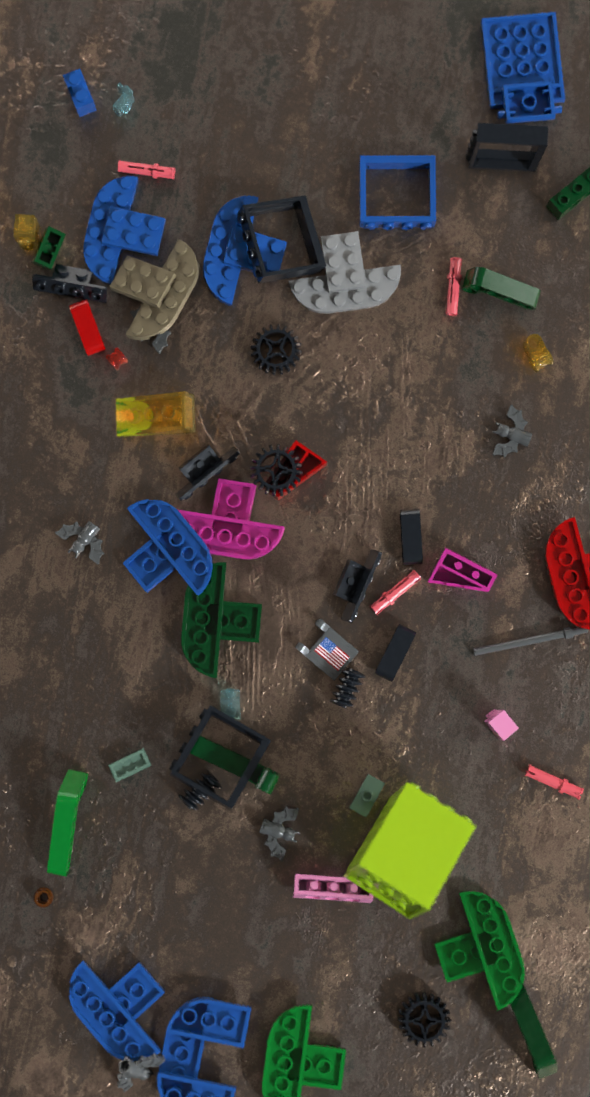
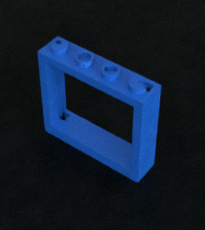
[359,155,436,230]

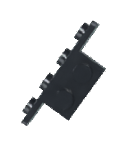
[32,264,107,303]
[175,444,240,501]
[333,549,382,623]

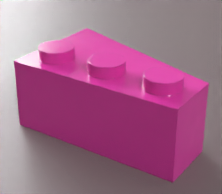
[428,547,497,592]

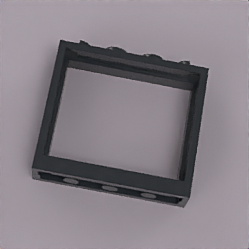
[465,123,548,172]
[237,195,326,284]
[169,705,271,811]

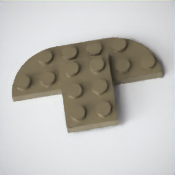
[110,239,199,340]

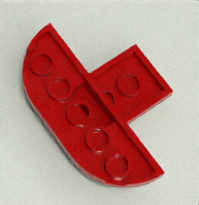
[545,517,590,630]

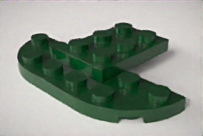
[181,562,262,678]

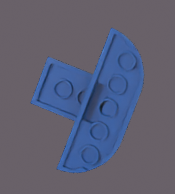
[83,176,166,285]
[202,196,287,306]
[123,499,213,596]
[69,960,166,1061]

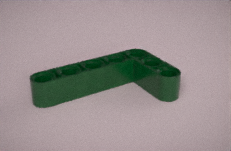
[190,736,280,794]
[510,984,558,1079]

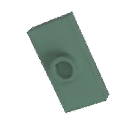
[108,748,152,782]
[349,774,385,817]

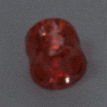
[105,347,129,371]

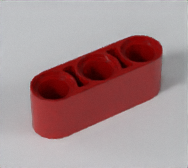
[69,299,106,356]

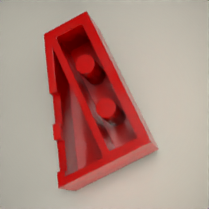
[263,440,327,500]

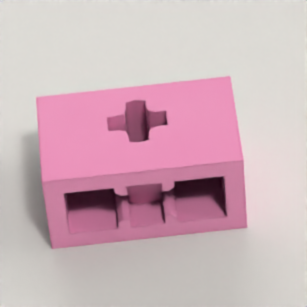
[484,709,519,741]

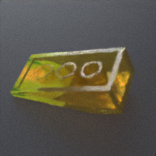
[116,391,195,437]

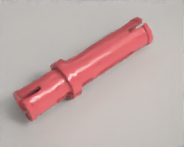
[118,160,175,180]
[446,257,462,316]
[370,570,421,615]
[525,765,584,800]

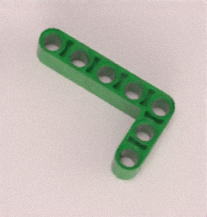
[47,769,88,877]

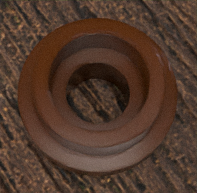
[34,887,54,907]

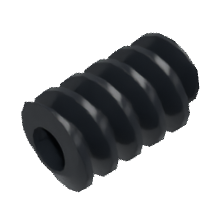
[330,667,366,709]
[178,769,222,811]

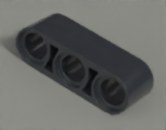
[400,509,423,565]
[375,624,417,682]

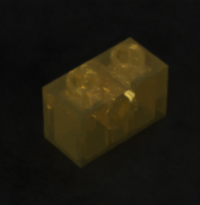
[14,214,41,251]

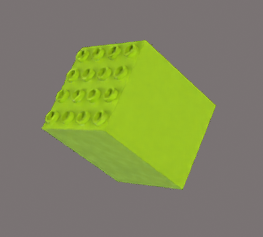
[343,782,476,919]

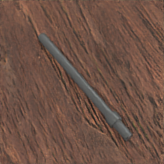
[473,627,588,656]

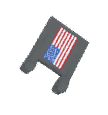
[295,619,359,681]

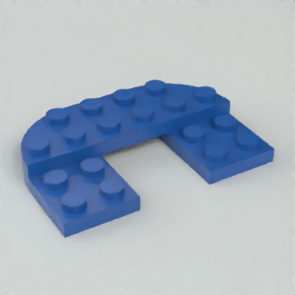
[157,997,252,1097]

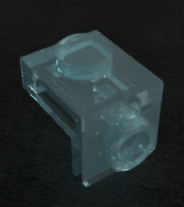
[112,83,135,117]
[220,689,241,720]

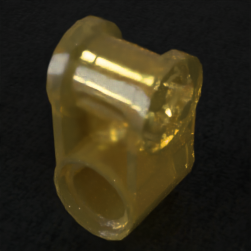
[523,334,554,373]

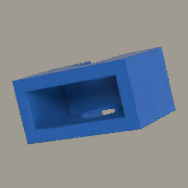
[63,69,97,117]

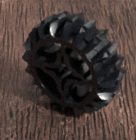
[251,324,302,376]
[250,444,302,497]
[397,992,451,1047]

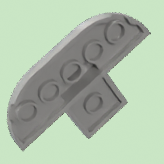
[289,231,401,314]

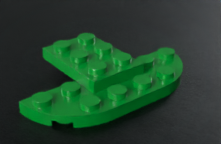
[434,891,525,1010]
[262,1004,346,1097]

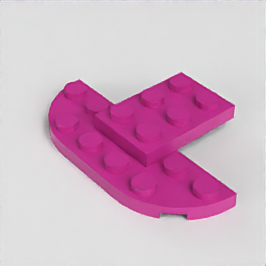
[177,478,285,560]

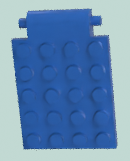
[481,12,565,124]

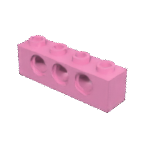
[293,874,373,903]

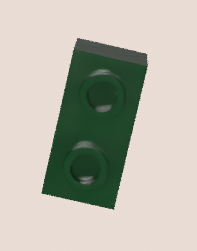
[31,226,66,270]

